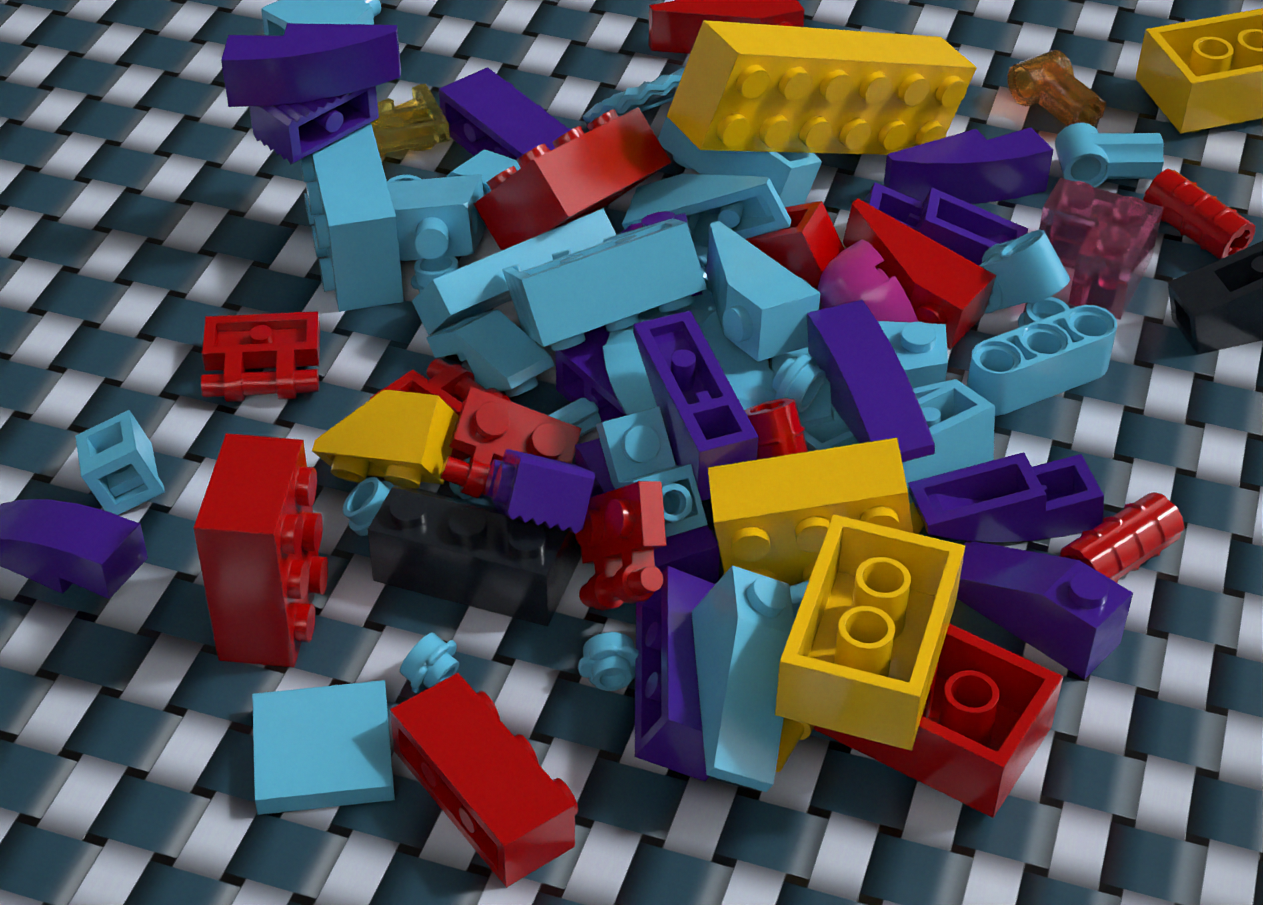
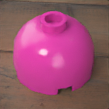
[818,239,918,323]

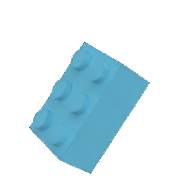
[300,123,404,312]

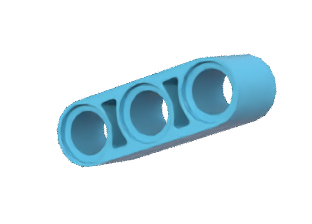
[967,305,1117,416]

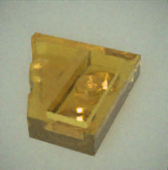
[371,83,450,158]

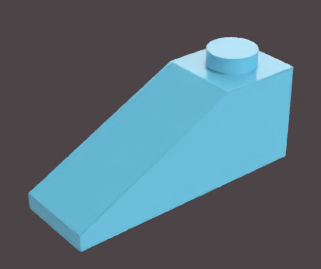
[622,173,792,247]
[706,221,820,362]
[692,565,794,792]

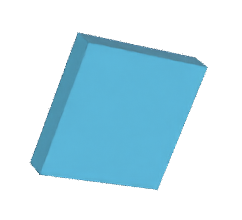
[252,680,395,815]

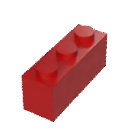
[390,673,578,888]

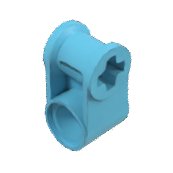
[979,230,1070,313]

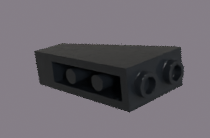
[1168,241,1263,355]

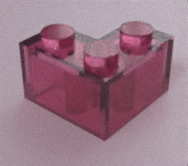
[1039,178,1164,320]

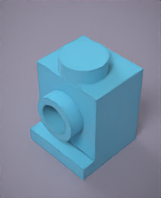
[75,410,165,515]

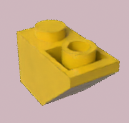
[312,390,458,489]

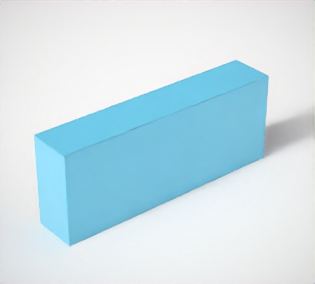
[412,208,616,335]

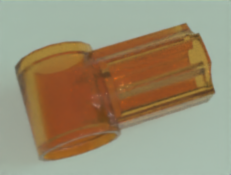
[1007,50,1106,126]

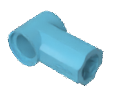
[1055,123,1164,191]

